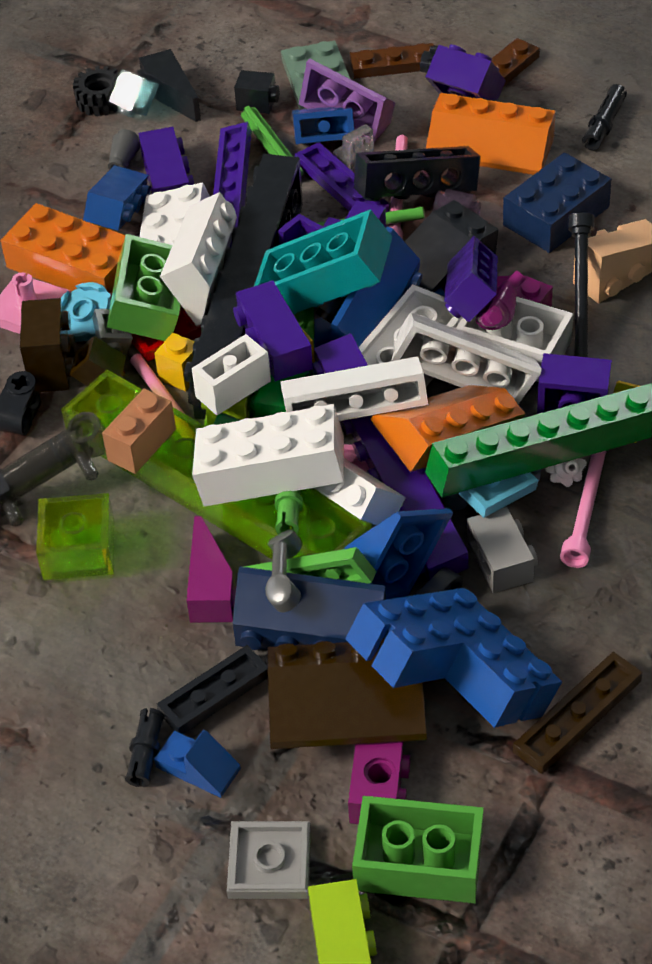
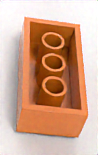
[0,203,125,293]

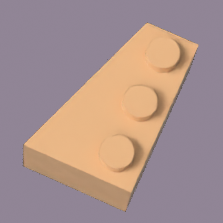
[573,219,652,304]

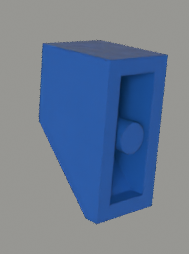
[292,107,355,144]

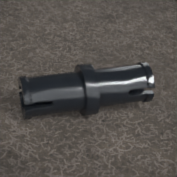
[125,708,164,787]

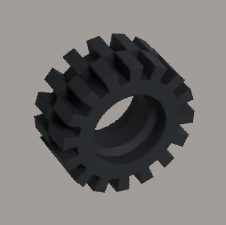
[73,66,127,116]

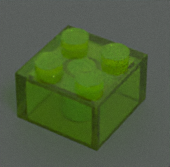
[36,493,114,580]

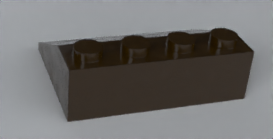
[268,640,427,749]

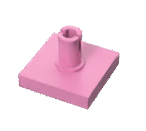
[0,272,71,334]

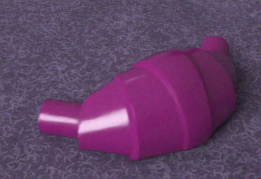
[475,270,526,330]

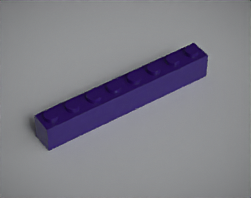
[313,333,469,581]

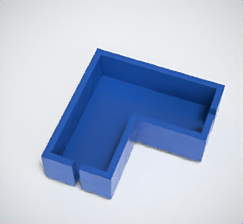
[345,588,562,728]

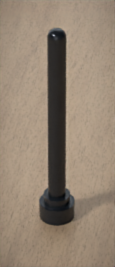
[568,213,595,357]

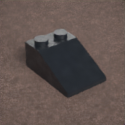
[405,200,498,293]

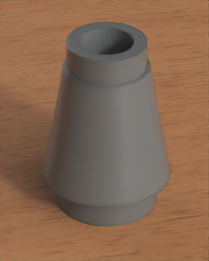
[108,129,140,170]

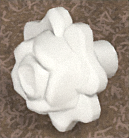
[545,458,586,487]

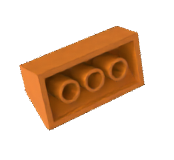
[426,93,555,175]
[370,385,525,472]

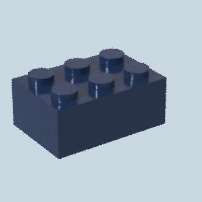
[503,152,612,253]

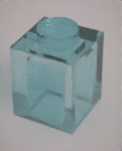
[109,69,159,118]

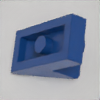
[154,730,241,798]

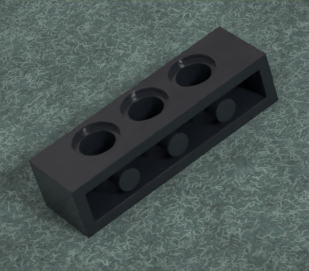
[353,146,481,201]

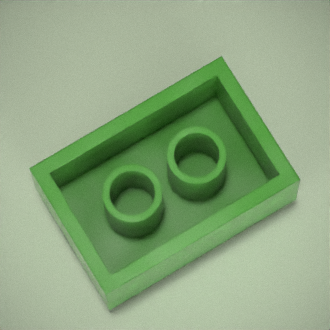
[107,234,181,341]
[352,796,484,903]

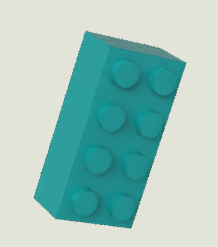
[254,209,392,315]

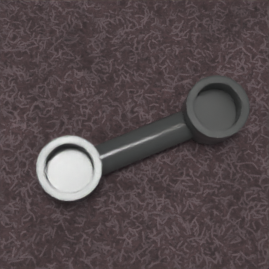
[265,530,303,613]

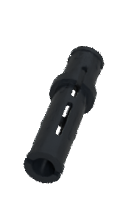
[582,84,627,150]

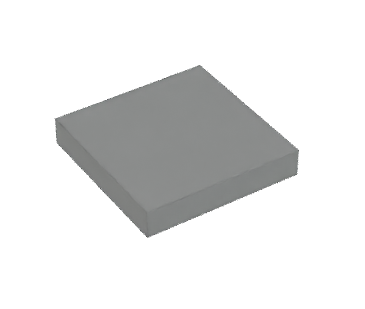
[227,821,311,899]

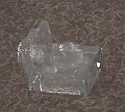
[334,124,374,170]

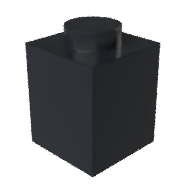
[234,70,280,114]

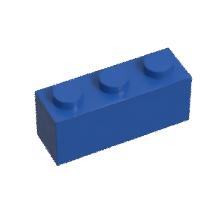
[83,165,151,231]

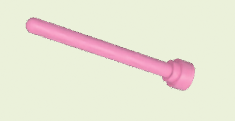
[560,451,606,568]

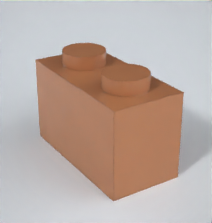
[102,388,176,474]

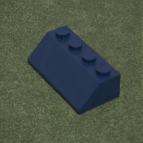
[233,567,386,650]

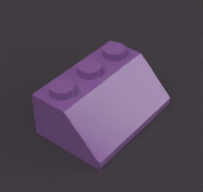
[299,58,395,143]

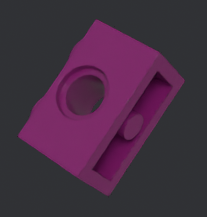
[348,741,410,824]

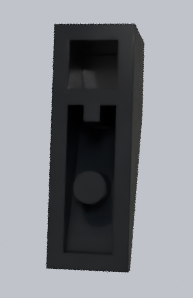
[137,49,201,122]

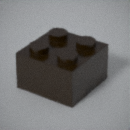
[20,298,76,393]

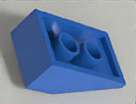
[344,508,453,599]

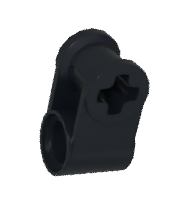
[0,371,41,435]

